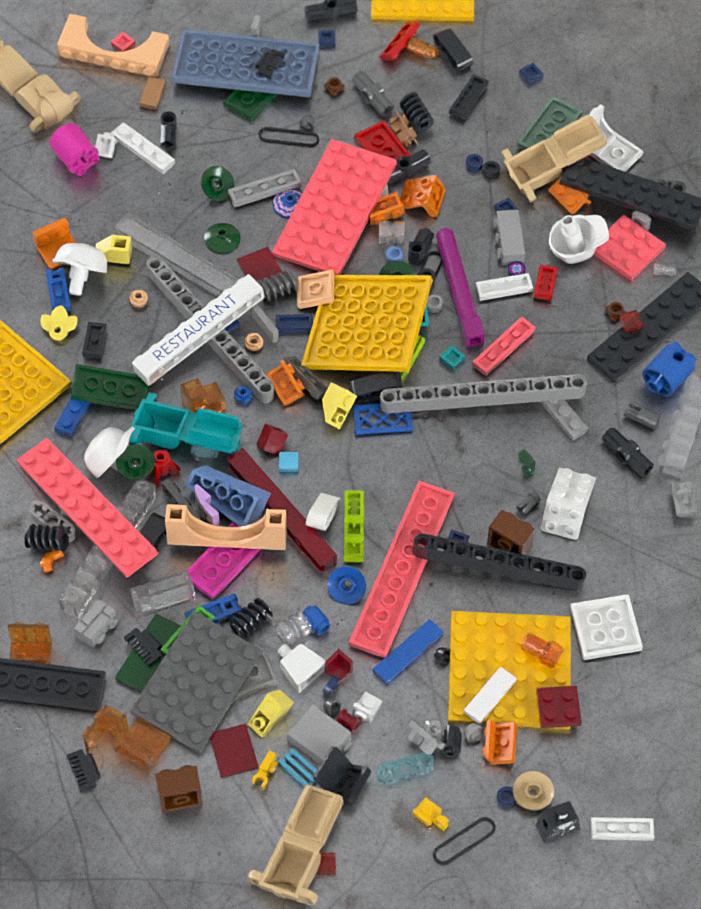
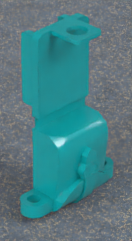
[129,393,243,454]

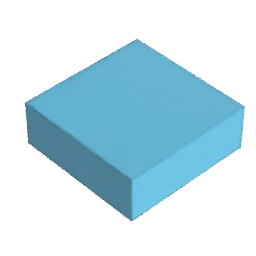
[279,452,298,472]

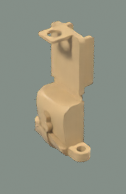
[0,39,81,133]
[501,115,607,202]
[246,784,343,905]

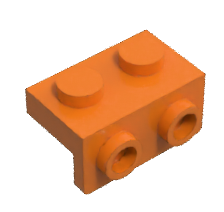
[548,176,591,215]
[369,192,405,225]
[266,360,304,407]
[483,719,518,765]

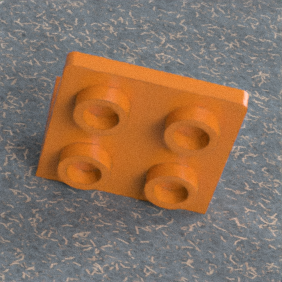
[400,175,446,217]
[32,217,76,270]

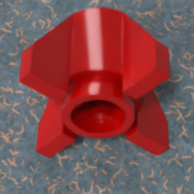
[153,450,181,487]

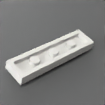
[111,122,175,174]

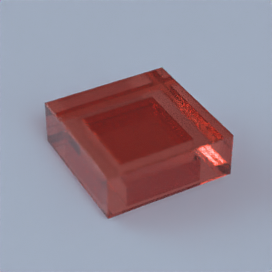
[619,309,643,333]
[315,852,336,875]

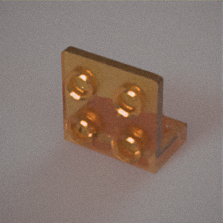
[8,622,52,664]
[83,704,129,754]
[113,718,171,771]

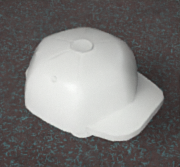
[549,215,609,264]
[52,243,107,296]
[84,426,138,478]

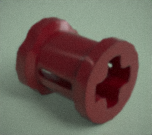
[335,708,362,734]

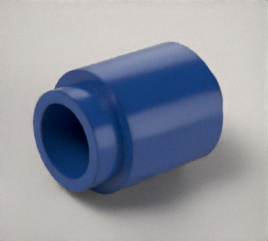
[302,606,331,635]

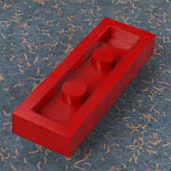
[379,20,420,61]

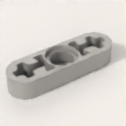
[29,501,76,542]

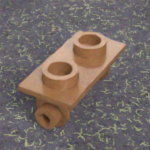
[389,111,418,147]

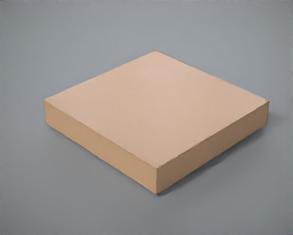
[297,270,335,309]

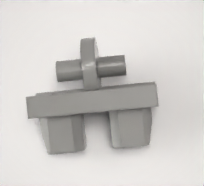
[671,481,697,517]
[408,718,445,755]

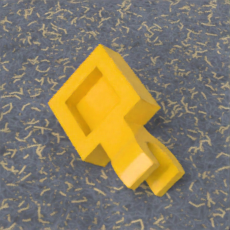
[252,750,278,790]
[413,797,449,831]

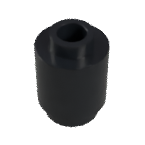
[440,725,462,757]

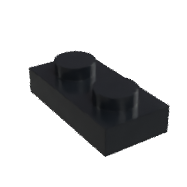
[82,322,107,359]

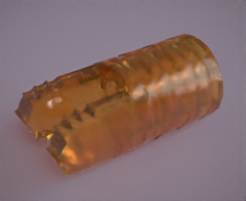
[407,37,440,59]

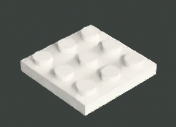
[570,594,643,660]

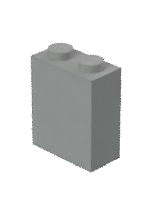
[287,705,352,766]

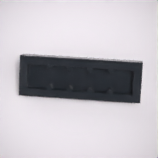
[449,74,489,120]

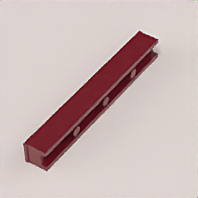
[228,448,337,574]

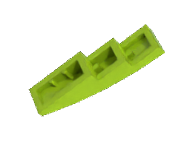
[344,490,364,562]

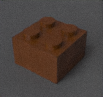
[487,509,535,555]
[155,765,203,812]

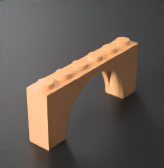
[57,14,170,77]
[165,504,287,550]

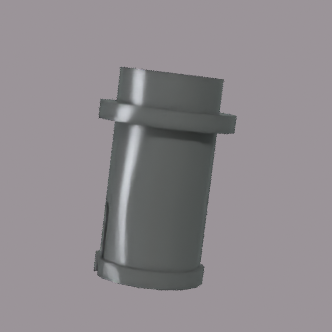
[516,492,541,516]

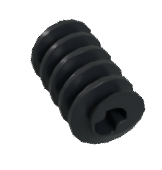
[400,92,434,132]
[24,524,69,551]
[229,598,273,639]

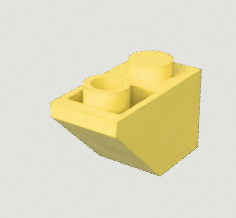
[95,235,132,264]
[322,383,357,430]
[248,690,294,737]

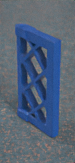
[353,404,413,435]

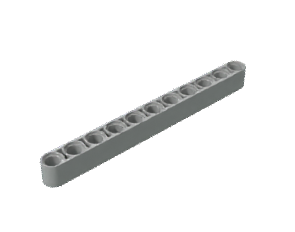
[147,256,274,403]
[380,374,587,413]

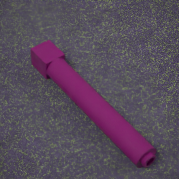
[436,228,485,348]

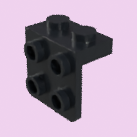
[313,746,372,805]

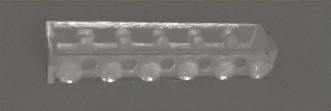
[657,373,701,481]

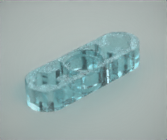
[376,752,434,785]

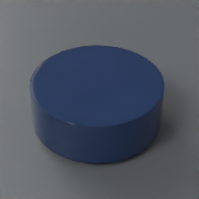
[465,154,483,172]
[322,675,340,696]
[496,786,516,808]

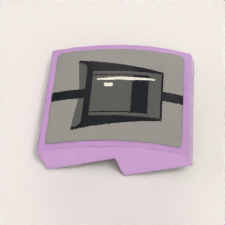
[194,484,220,526]

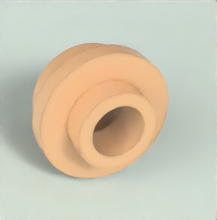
[129,290,148,308]
[245,333,263,351]

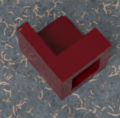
[256,423,288,455]
[325,649,353,685]

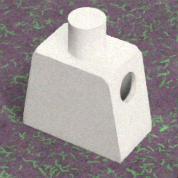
[278,644,326,694]

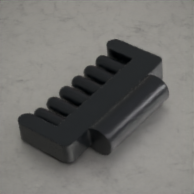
[255,49,285,79]
[124,628,162,666]
[66,749,100,792]

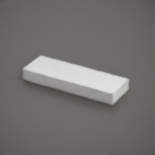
[464,667,517,724]
[590,817,654,841]

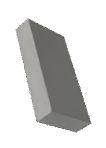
[252,305,279,344]

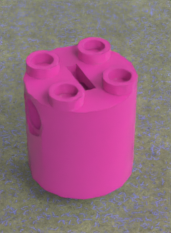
[49,123,100,176]

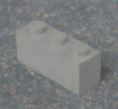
[493,210,525,266]

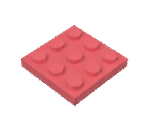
[594,215,666,281]

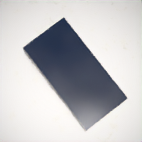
[276,314,313,334]

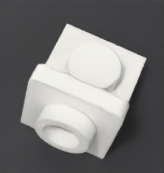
[95,132,118,159]
[352,691,383,723]

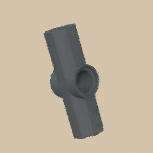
[352,70,394,117]

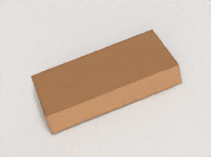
[139,77,166,110]

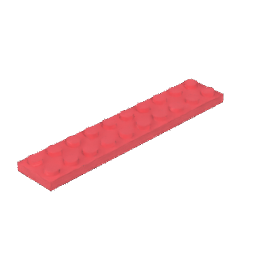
[16,438,158,578]
[349,481,455,658]

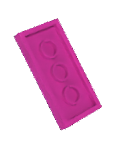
[183,522,261,600]

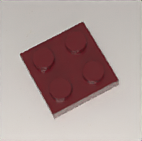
[536,685,582,729]

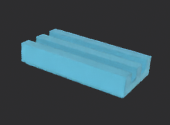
[278,748,317,788]

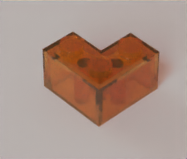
[180,378,226,413]

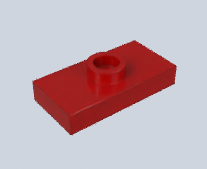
[533,264,558,301]

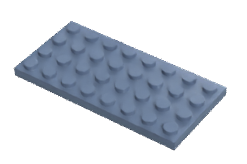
[172,29,320,97]

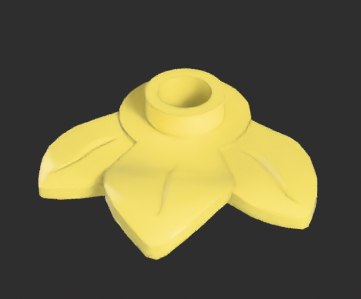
[41,305,78,341]

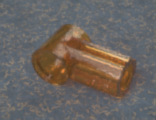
[520,633,564,668]

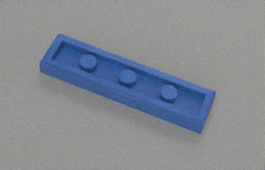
[373,619,444,685]

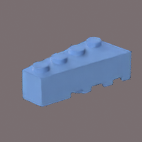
[185,465,271,527]

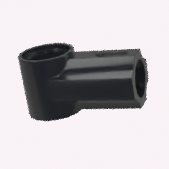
[160,111,177,149]
[408,227,434,265]

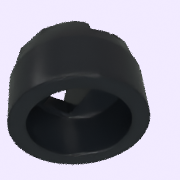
[434,647,451,664]

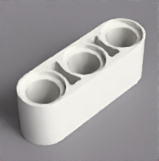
[306,492,340,531]

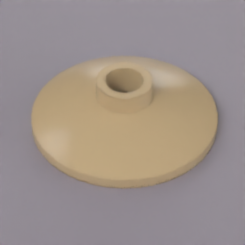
[513,771,554,811]

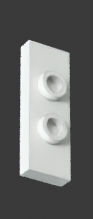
[475,273,533,301]

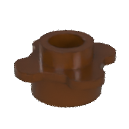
[324,77,345,95]
[605,302,627,321]

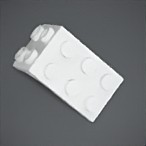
[589,104,643,172]
[541,468,596,540]

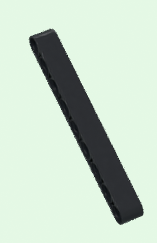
[412,534,586,590]

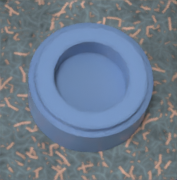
[386,246,404,263]

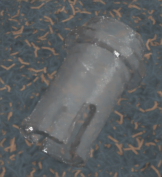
[653,263,676,278]

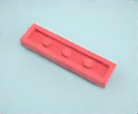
[472,317,536,376]

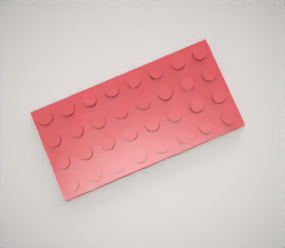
[272,139,397,275]

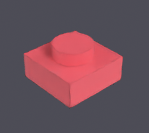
[111,32,136,52]

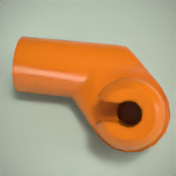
[40,550,64,572]

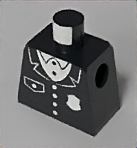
[536,801,580,843]

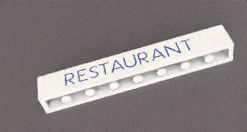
[132,274,265,386]

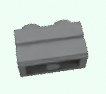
[73,599,118,648]

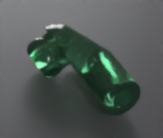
[518,449,536,476]

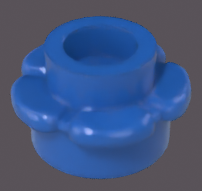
[234,386,252,404]

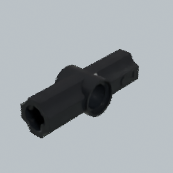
[304,0,358,21]
[387,149,431,185]
[602,427,654,477]

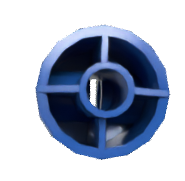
[642,342,696,397]

